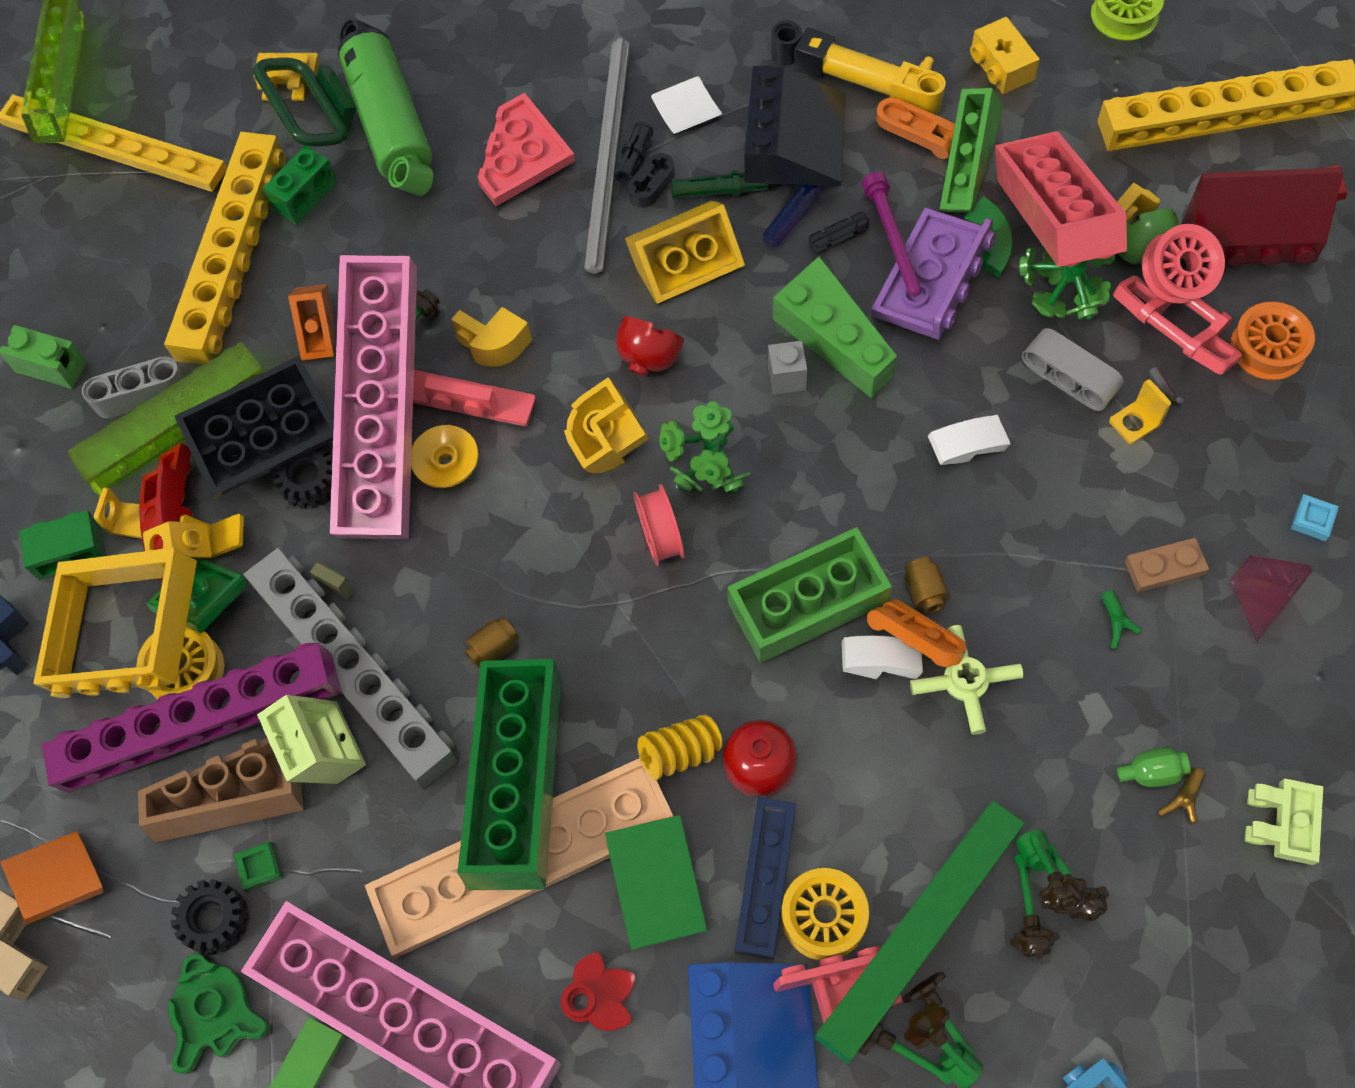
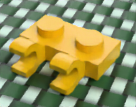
[253,53,320,101]

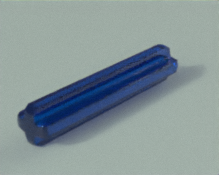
[763,185,824,247]

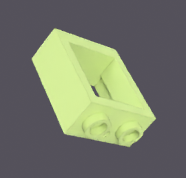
[257,695,366,784]

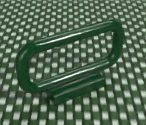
[253,57,356,147]

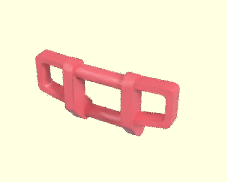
[1113,275,1242,375]

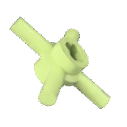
[910,625,1023,735]

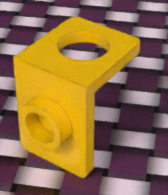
[1109,379,1171,445]
[94,487,142,539]
[180,514,244,559]
[143,521,212,558]

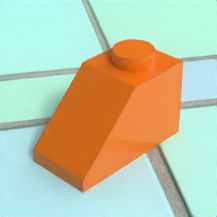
[288,284,335,360]

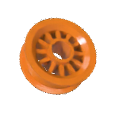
[1230,302,1315,380]

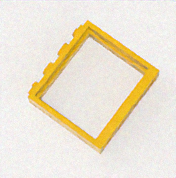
[33,548,197,698]

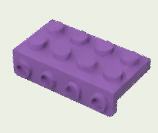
[871,208,996,340]

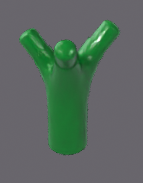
[1101,590,1142,649]

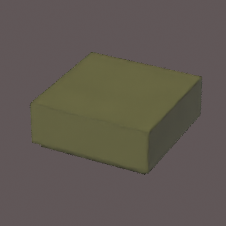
[310,562,354,601]

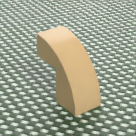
[0,890,49,1001]

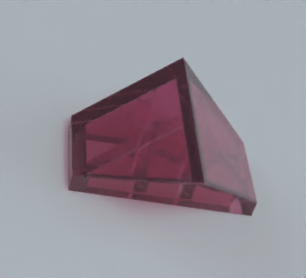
[1230,555,1313,642]

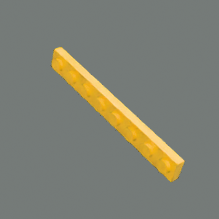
[0,94,227,192]

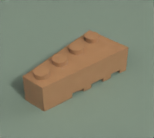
[138,738,304,843]

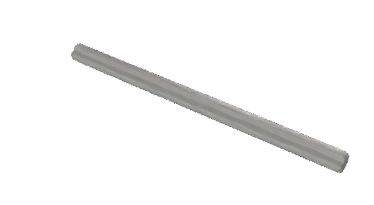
[584,38,630,275]

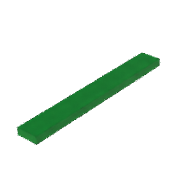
[815,800,1025,1065]

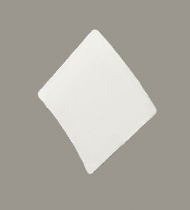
[651,76,722,134]

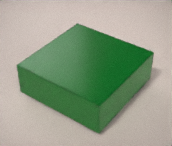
[233,841,283,892]

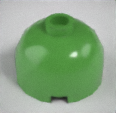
[1118,209,1180,265]

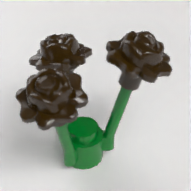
[1010,830,1109,958]

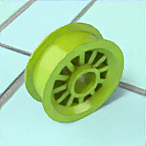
[1091,0,1164,41]

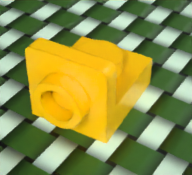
[1117,183,1161,225]

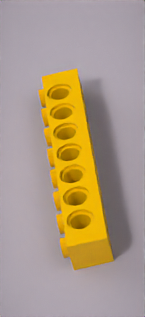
[1097,59,1355,151]
[164,131,286,366]

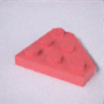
[478,92,575,207]

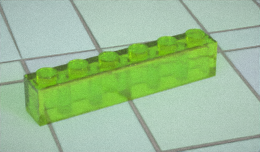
[21,0,85,143]
[66,341,264,496]

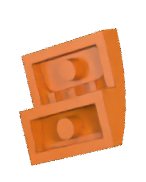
[0,831,104,925]

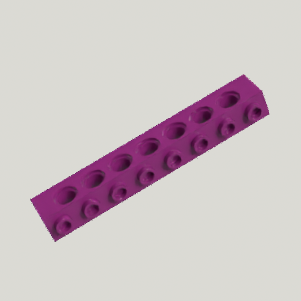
[42,643,341,793]

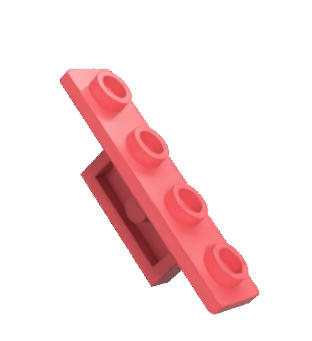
[413,370,536,426]
[773,946,903,1023]

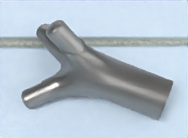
[1147,367,1184,405]

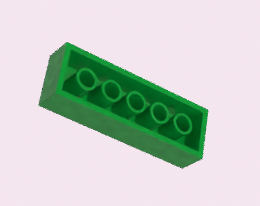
[457,659,562,891]

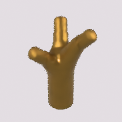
[1158,767,1206,823]

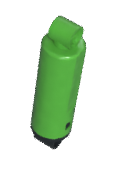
[337,17,433,196]

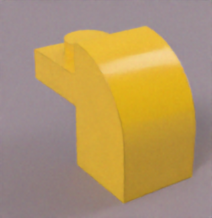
[451,307,532,367]

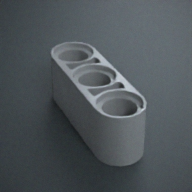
[1022,328,1124,411]
[82,356,188,418]

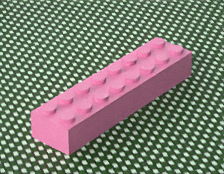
[330,255,417,539]
[241,901,562,1088]

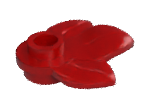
[561,952,635,1031]

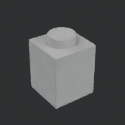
[768,341,807,395]

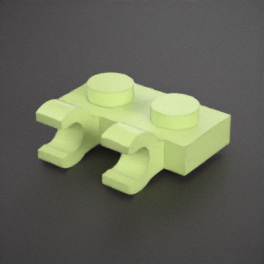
[1244,778,1323,865]

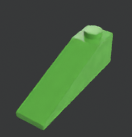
[940,88,1003,212]

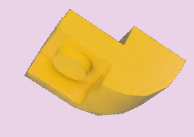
[564,377,650,474]

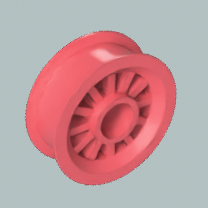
[1142,224,1225,304]
[633,484,685,567]

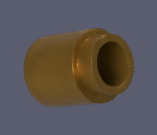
[904,557,950,614]
[464,616,519,668]

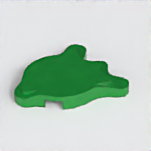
[168,953,270,1074]

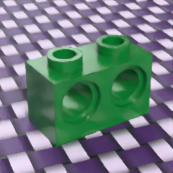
[263,146,338,225]

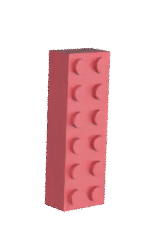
[995,131,1127,267]

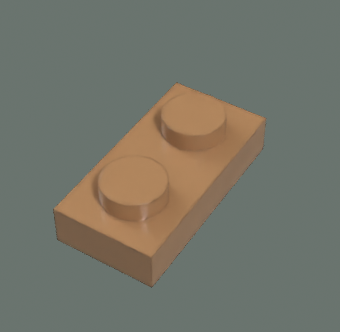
[1124,538,1209,593]

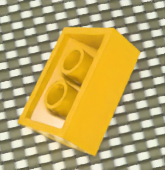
[625,201,745,304]

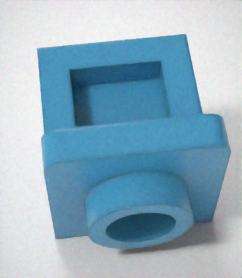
[1062,1058,1128,1088]

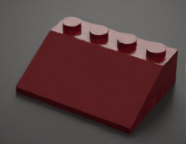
[1181,167,1343,267]

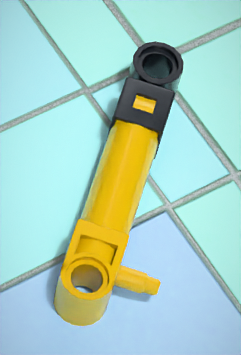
[771,20,946,114]

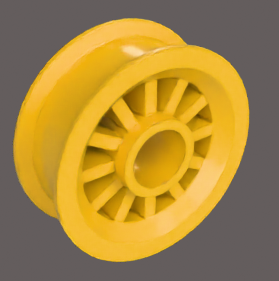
[136,627,225,700]
[781,868,869,961]

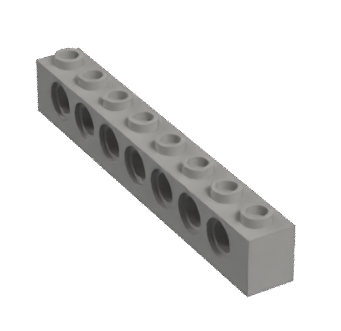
[243,548,458,790]

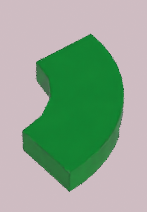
[964,196,1012,278]

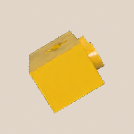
[970,16,1040,94]

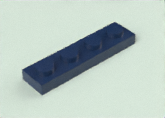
[735,797,796,960]

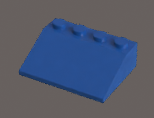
[688,962,818,1088]

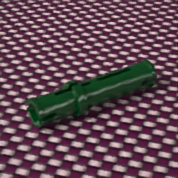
[671,170,768,200]

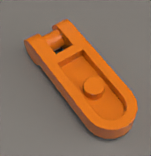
[876,97,955,159]
[867,599,966,667]

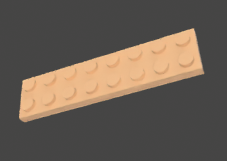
[365,758,673,959]

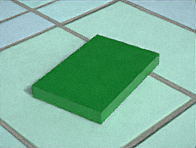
[605,815,707,950]

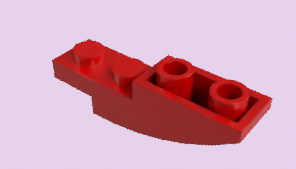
[139,443,192,581]

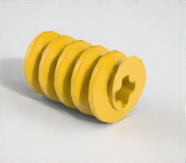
[637,714,722,780]

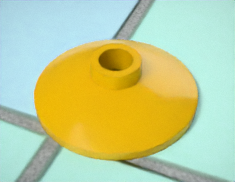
[411,425,479,488]

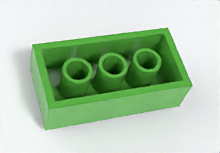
[727,527,892,664]

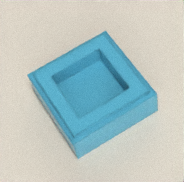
[1290,494,1339,541]

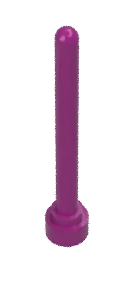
[862,172,921,297]

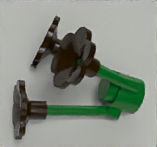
[859,972,983,1088]

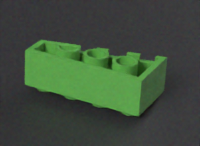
[773,256,897,398]

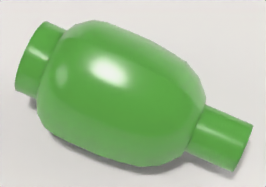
[1116,747,1191,787]

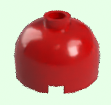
[616,316,685,377]
[723,719,798,797]

